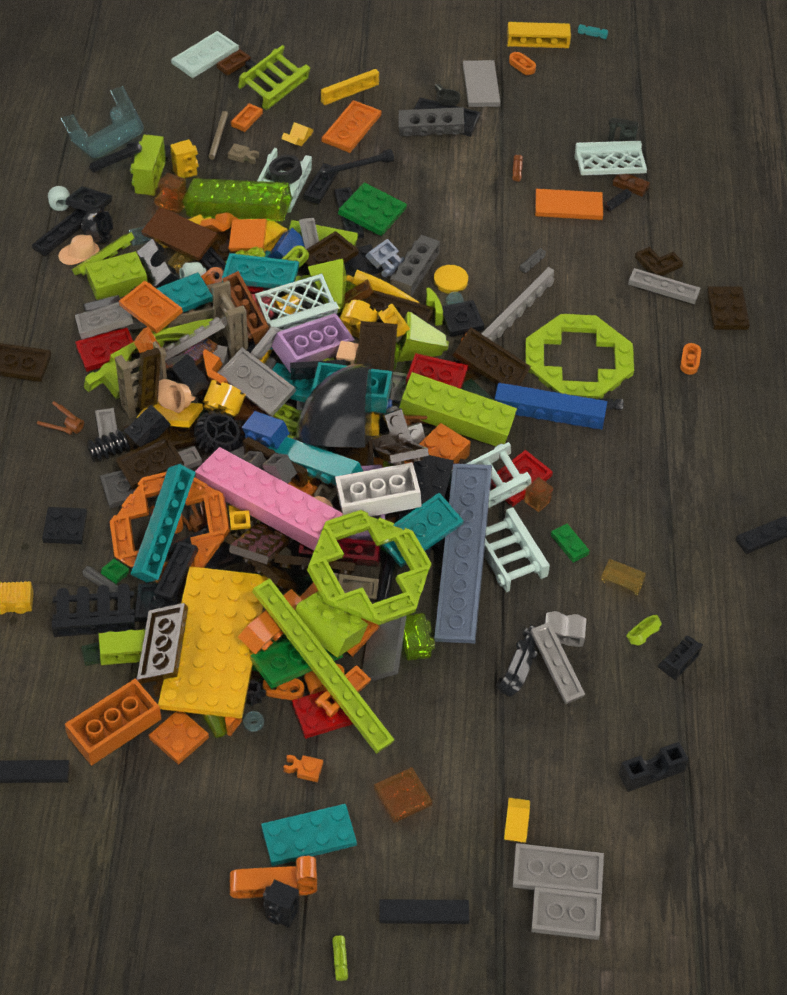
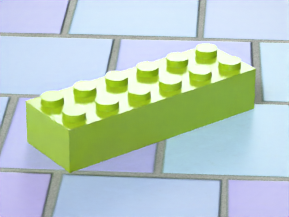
[399,372,517,446]

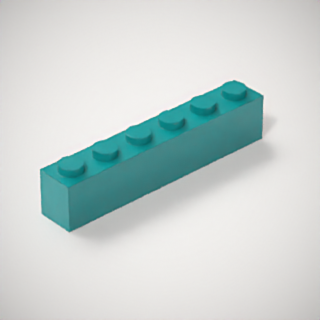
[269,437,364,485]
[130,464,196,583]

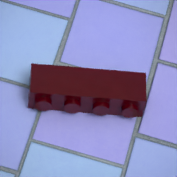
[299,538,381,567]

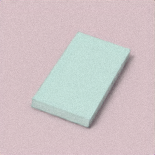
[171,31,239,78]

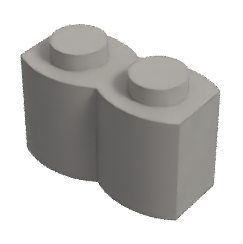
[544,611,586,647]

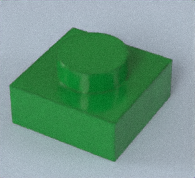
[101,558,130,584]

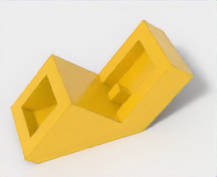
[282,122,314,146]
[229,505,251,530]
[504,798,530,842]

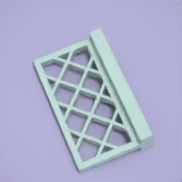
[575,141,647,175]
[255,274,339,331]

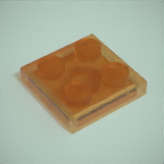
[374,767,433,823]

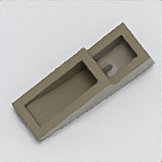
[334,573,379,599]

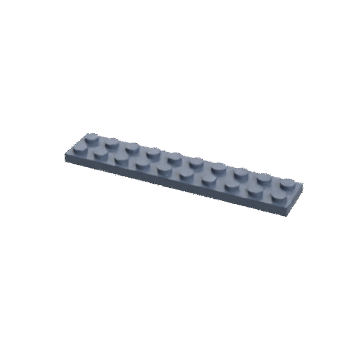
[434,464,492,643]

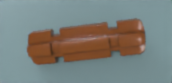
[512,155,523,182]

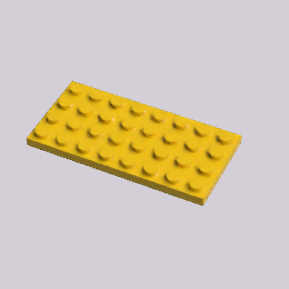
[158,566,269,719]

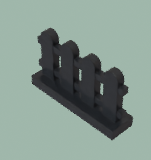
[52,584,136,637]

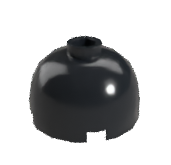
[81,208,113,243]

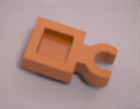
[284,755,323,782]

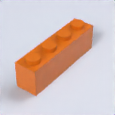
[238,589,303,655]

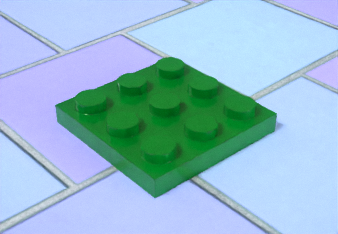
[338,182,407,236]

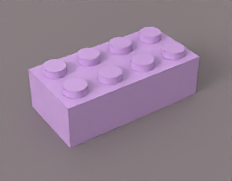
[272,313,355,373]

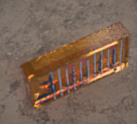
[180,338,218,366]

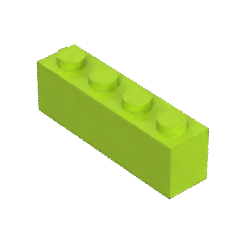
[99,630,145,665]

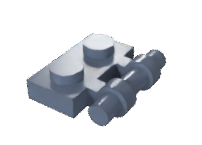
[365,239,405,277]

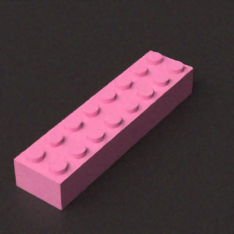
[195,447,343,550]

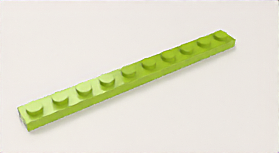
[252,579,394,754]

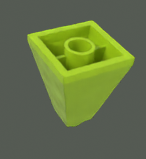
[308,259,347,313]
[397,312,449,362]

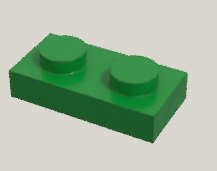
[551,523,590,563]

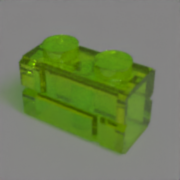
[403,613,435,661]

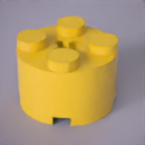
[339,300,379,339]
[203,380,246,417]

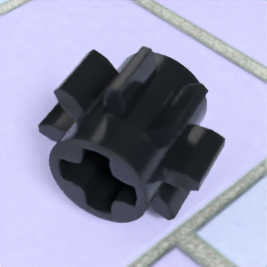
[246,679,266,706]

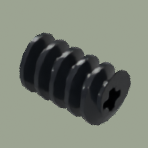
[87,429,130,462]

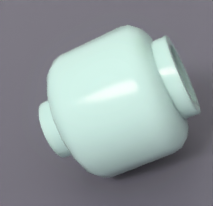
[48,186,70,211]
[179,262,206,279]

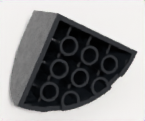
[296,363,372,447]

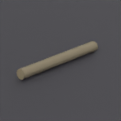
[208,111,228,160]

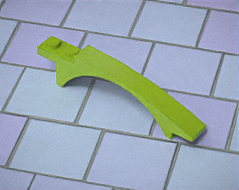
[84,319,213,399]

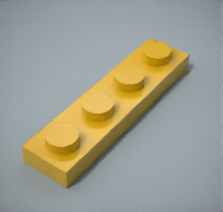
[321,69,379,105]

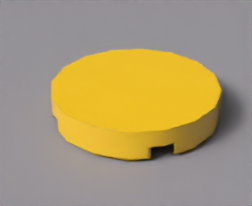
[434,265,468,294]

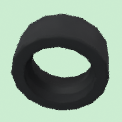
[269,155,302,185]

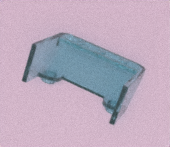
[60,86,144,158]

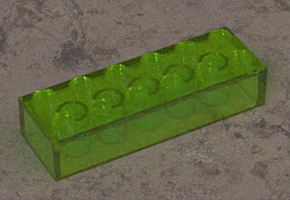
[183,178,292,221]

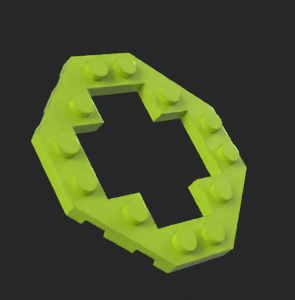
[525,314,634,400]
[307,510,431,625]

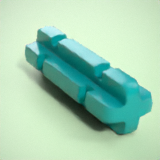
[578,24,608,39]

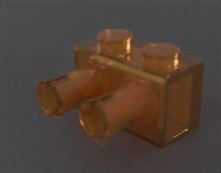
[154,172,187,214]

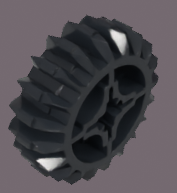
[193,410,244,455]

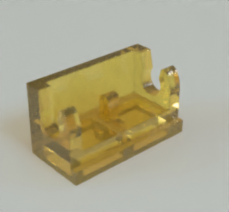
[601,559,646,596]

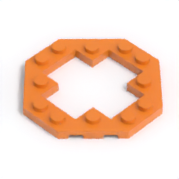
[110,472,230,584]

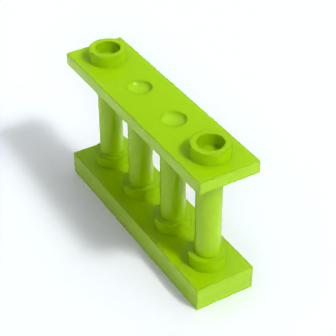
[238,45,310,111]

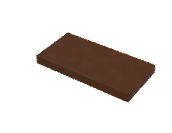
[141,207,218,261]

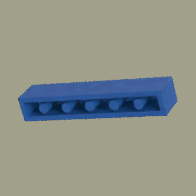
[495,383,607,429]

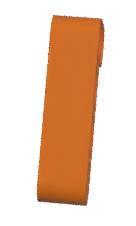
[230,856,317,898]

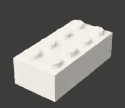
[335,462,422,517]

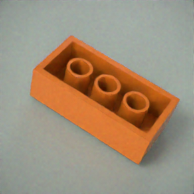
[405,423,471,470]
[65,678,162,766]

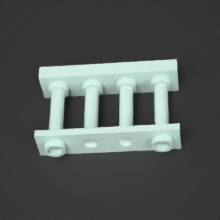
[250,148,312,213]
[448,442,532,508]
[484,507,550,592]

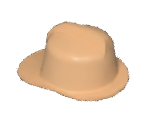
[59,235,99,265]
[158,379,195,413]

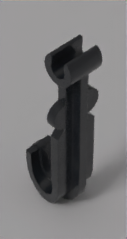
[496,624,537,697]

